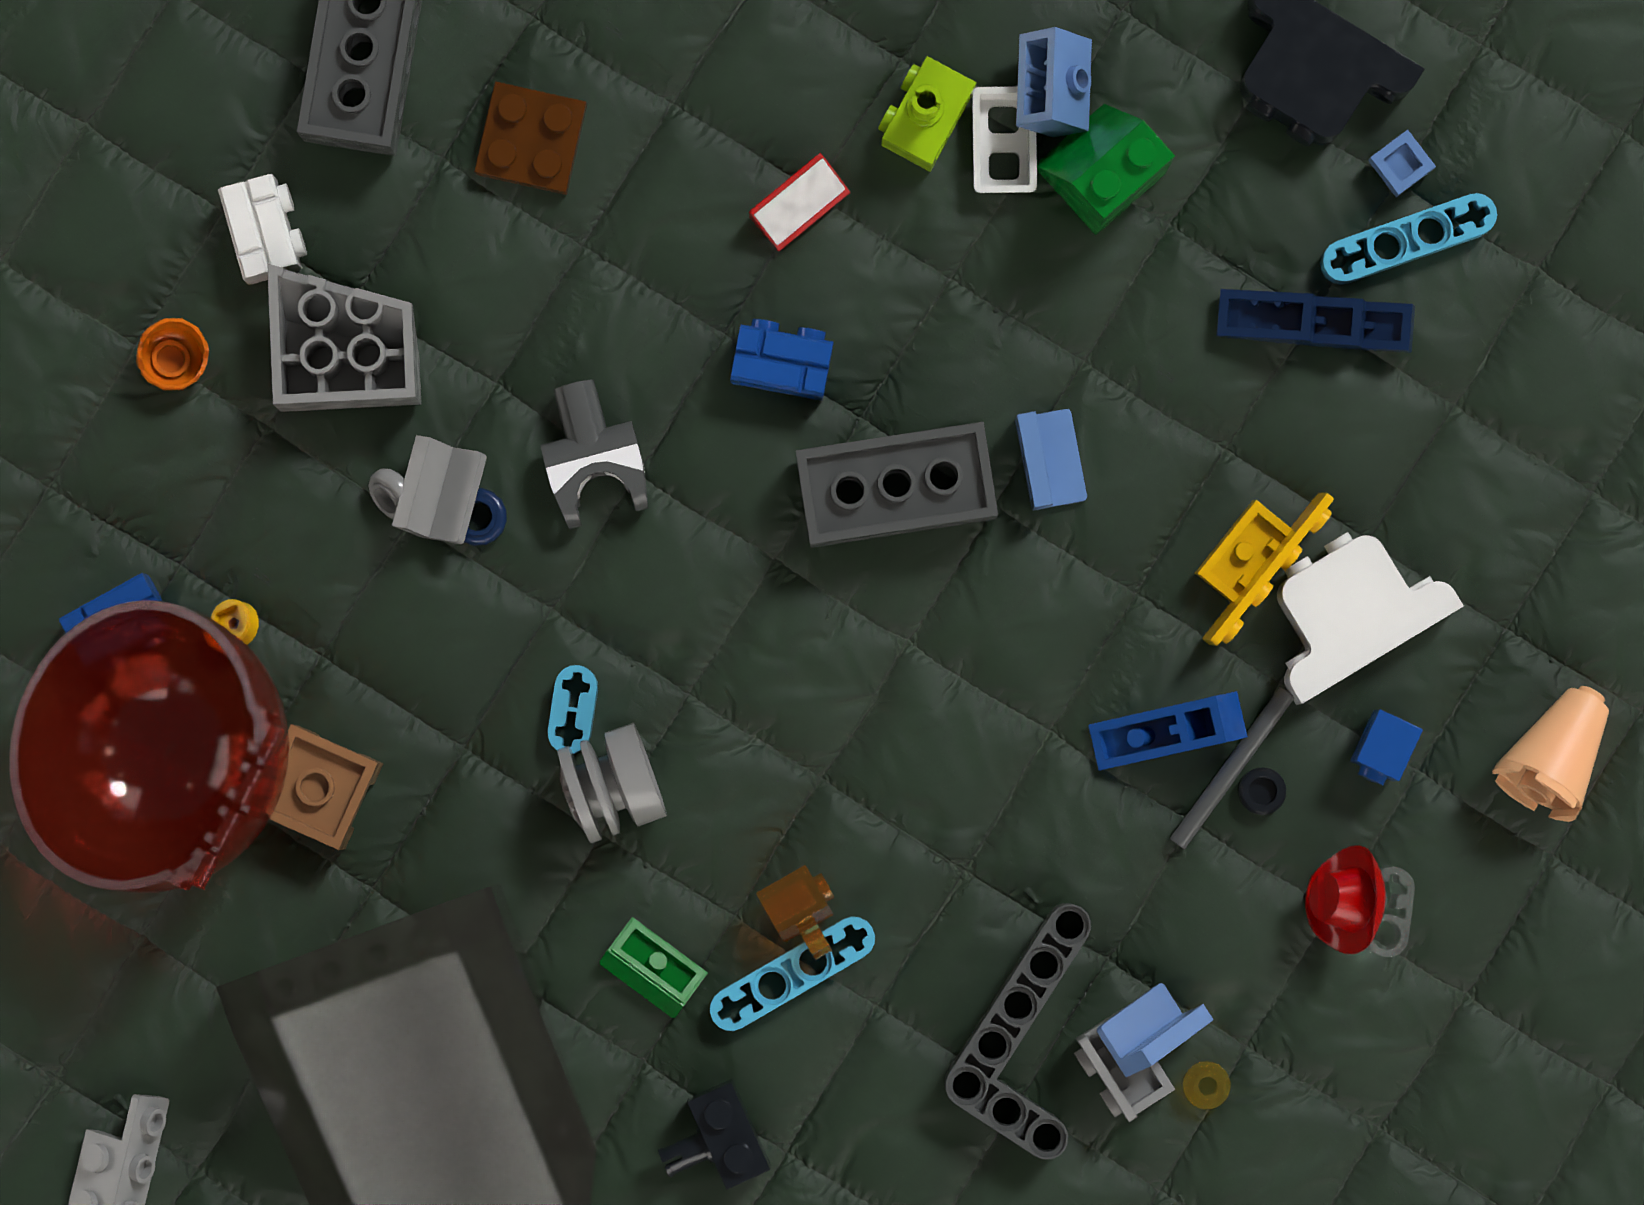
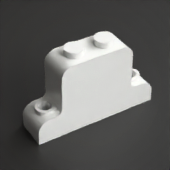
[1277,532,1464,705]

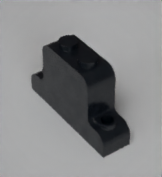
[1240,0,1425,146]

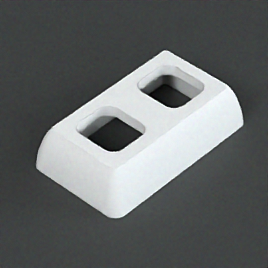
[973,86,1037,193]

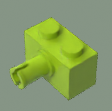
[878,56,977,172]

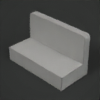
[392,435,487,544]

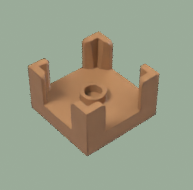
[252,724,384,850]

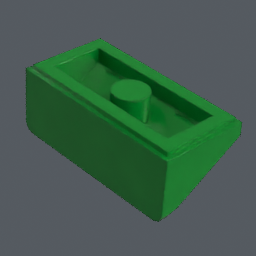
[599,917,708,1018]

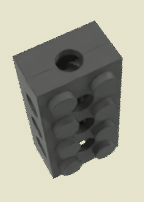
[297,0,422,156]
[796,422,998,548]

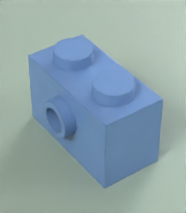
[1016,27,1092,138]

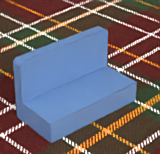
[1015,409,1087,511]
[1097,983,1213,1077]

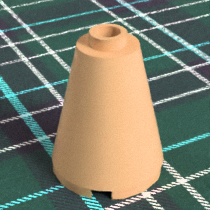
[1492,686,1609,822]

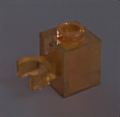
[756,865,835,960]

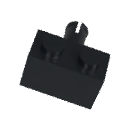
[658,1079,771,1190]

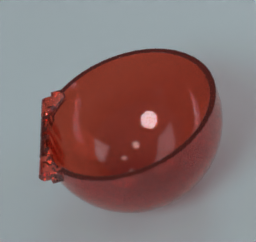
[10,600,290,894]

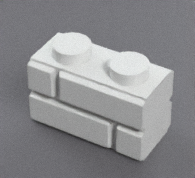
[218,174,307,284]

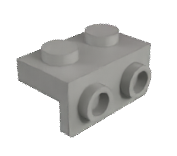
[1074,1008,1175,1122]

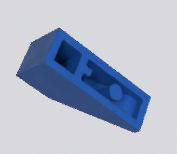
[1088,691,1248,770]

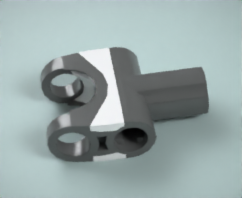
[541,379,648,529]

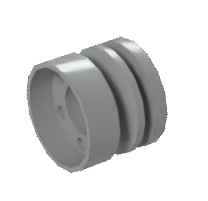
[557,722,667,843]

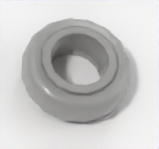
[368,468,404,519]

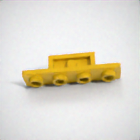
[1195,492,1334,646]

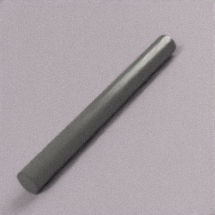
[1170,687,1294,850]

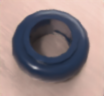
[464,488,507,546]

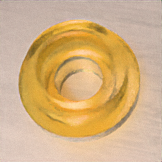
[1183,1061,1231,1109]

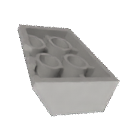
[267,263,421,412]

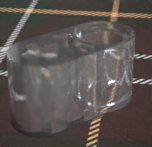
[1366,866,1415,957]

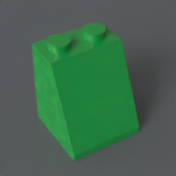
[1037,104,1175,235]

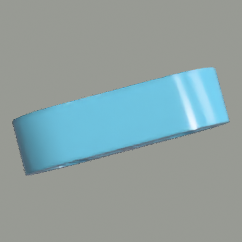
[548,665,598,754]

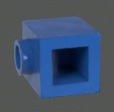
[1350,709,1423,786]

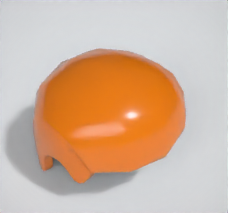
[136,318,209,391]

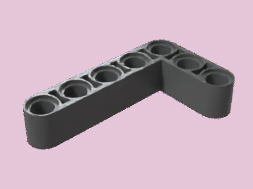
[944,903,1091,1159]

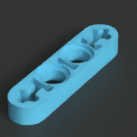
[1320,193,1497,285]
[710,916,875,1031]

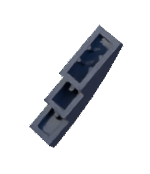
[1217,289,1415,353]

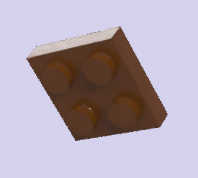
[474,81,587,195]

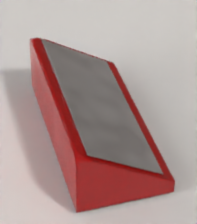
[749,153,851,252]

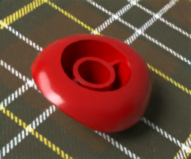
[1305,845,1386,954]

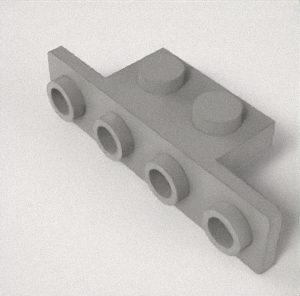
[68,1094,169,1205]

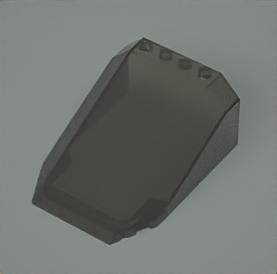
[216,884,597,1205]

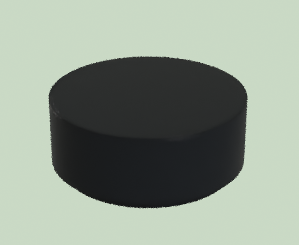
[1238,767,1286,815]

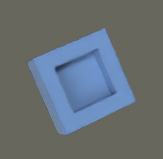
[1368,130,1436,197]

